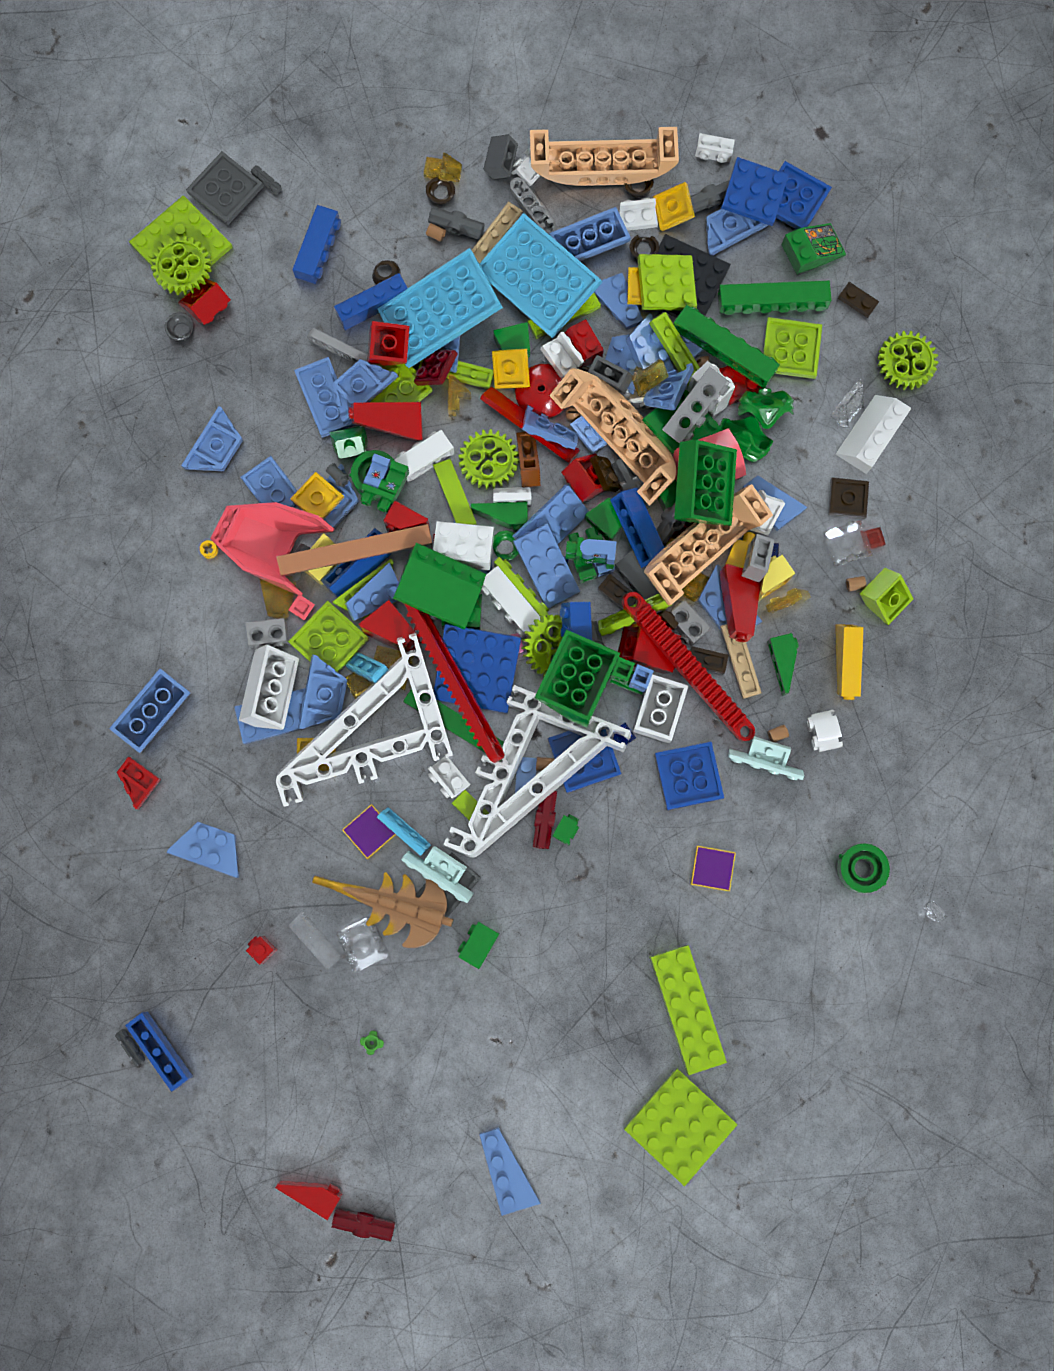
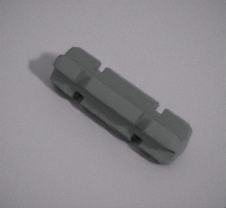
[251,165,282,194]
[115,1029,145,1066]

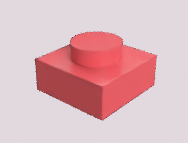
[288,595,315,620]

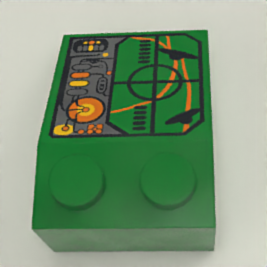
[781,223,846,276]

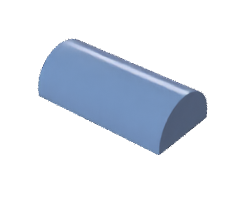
[549,207,631,261]
[109,669,191,753]

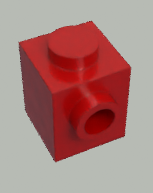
[246,936,278,965]

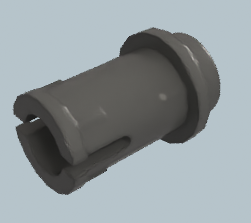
[326,463,349,487]

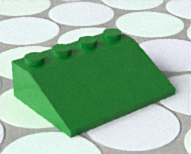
[642,390,723,455]
[674,440,737,526]
[393,543,486,630]
[535,630,620,728]

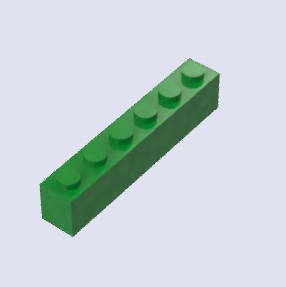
[718,280,832,315]
[673,304,780,388]

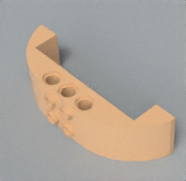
[530,127,679,186]
[549,368,676,506]
[644,484,773,605]

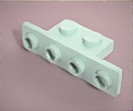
[728,736,804,780]
[401,846,474,903]

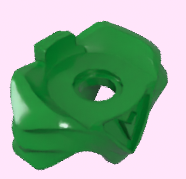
[738,388,794,429]
[719,416,773,462]

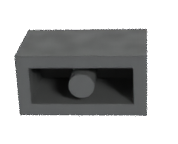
[483,134,518,179]
[588,355,634,393]

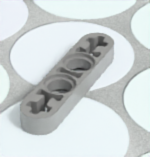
[510,177,557,234]
[307,328,373,365]

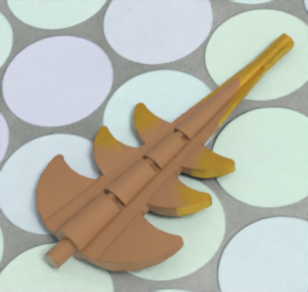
[312,872,454,948]

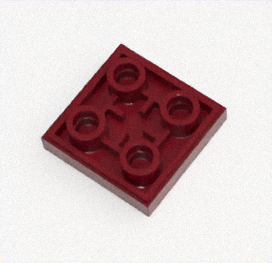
[414,350,458,386]

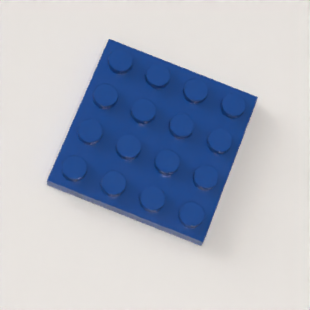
[434,623,522,713]

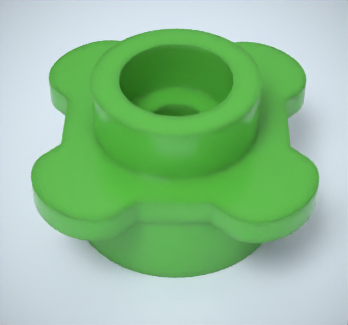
[360,1030,384,1055]

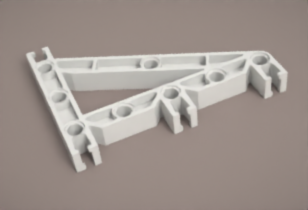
[276,633,453,807]
[443,685,631,858]

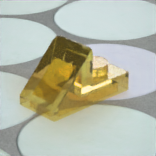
[424,152,462,182]
[632,359,669,397]
[448,374,471,417]
[682,572,710,602]

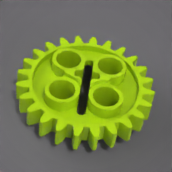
[151,236,212,295]
[877,331,939,390]
[458,429,519,490]
[521,615,563,676]

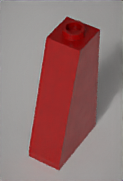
[348,402,422,441]
[719,564,761,642]

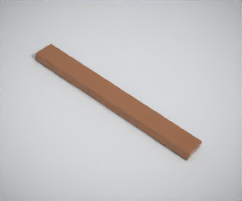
[276,524,432,576]

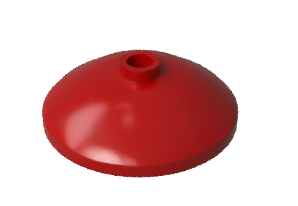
[515,364,565,419]

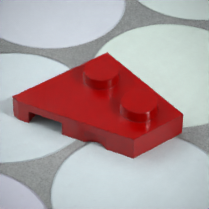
[117,756,161,810]

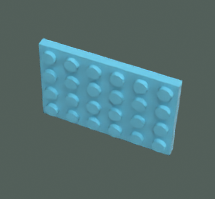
[480,213,602,339]
[378,248,503,368]

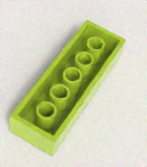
[649,945,727,1075]

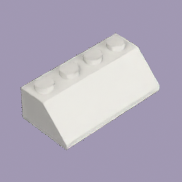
[835,395,911,474]
[239,645,299,730]

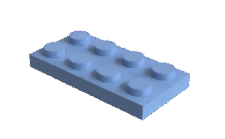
[294,357,356,438]
[512,484,589,544]
[513,524,580,608]
[234,688,319,744]

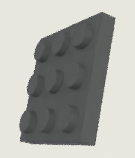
[186,151,264,225]

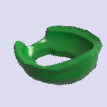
[493,530,519,560]

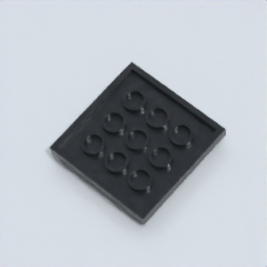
[657,234,731,318]

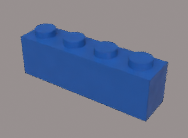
[292,205,341,284]
[334,273,408,330]
[610,488,665,568]
[321,528,391,597]
[560,602,592,640]
[125,1011,194,1092]

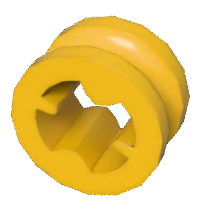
[200,540,218,559]

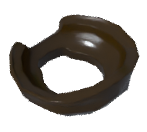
[426,177,455,204]
[624,179,654,197]
[629,235,660,259]
[372,260,401,285]

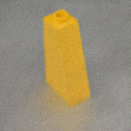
[835,624,864,700]

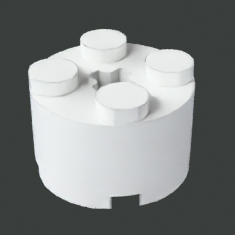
[806,710,843,752]

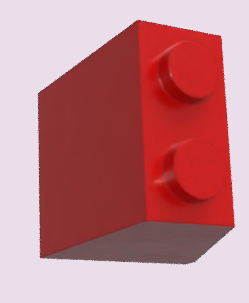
[359,600,421,652]
[618,623,681,674]

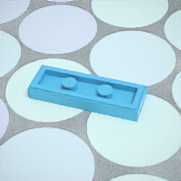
[345,652,389,683]
[377,807,431,856]

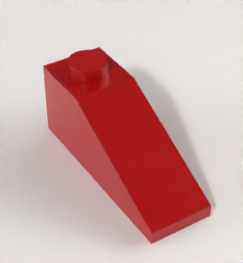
[275,1181,343,1220]

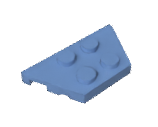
[706,209,769,255]
[626,314,674,378]
[605,334,640,394]
[332,359,398,424]
[643,363,694,410]
[181,406,243,471]
[300,464,359,529]
[698,564,762,631]
[298,655,347,729]
[167,822,239,878]

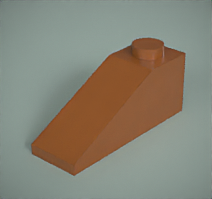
[516,432,541,487]

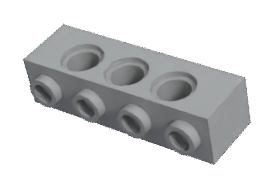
[662,367,730,443]

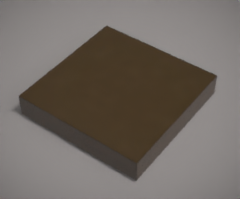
[828,477,869,519]

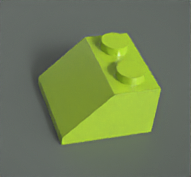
[860,568,914,625]

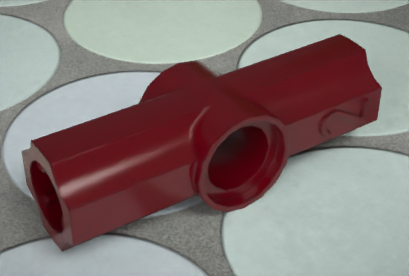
[533,789,557,850]
[331,1208,396,1242]

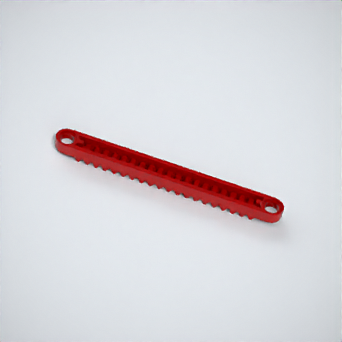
[621,592,755,741]
[405,604,504,763]

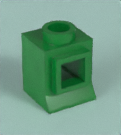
[552,814,579,846]

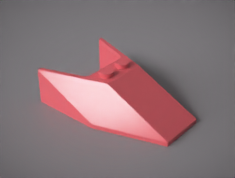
[210,502,334,596]

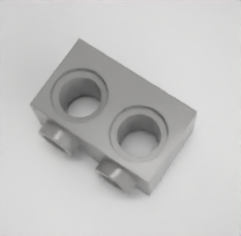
[742,534,775,582]
[671,600,710,646]
[246,618,289,651]

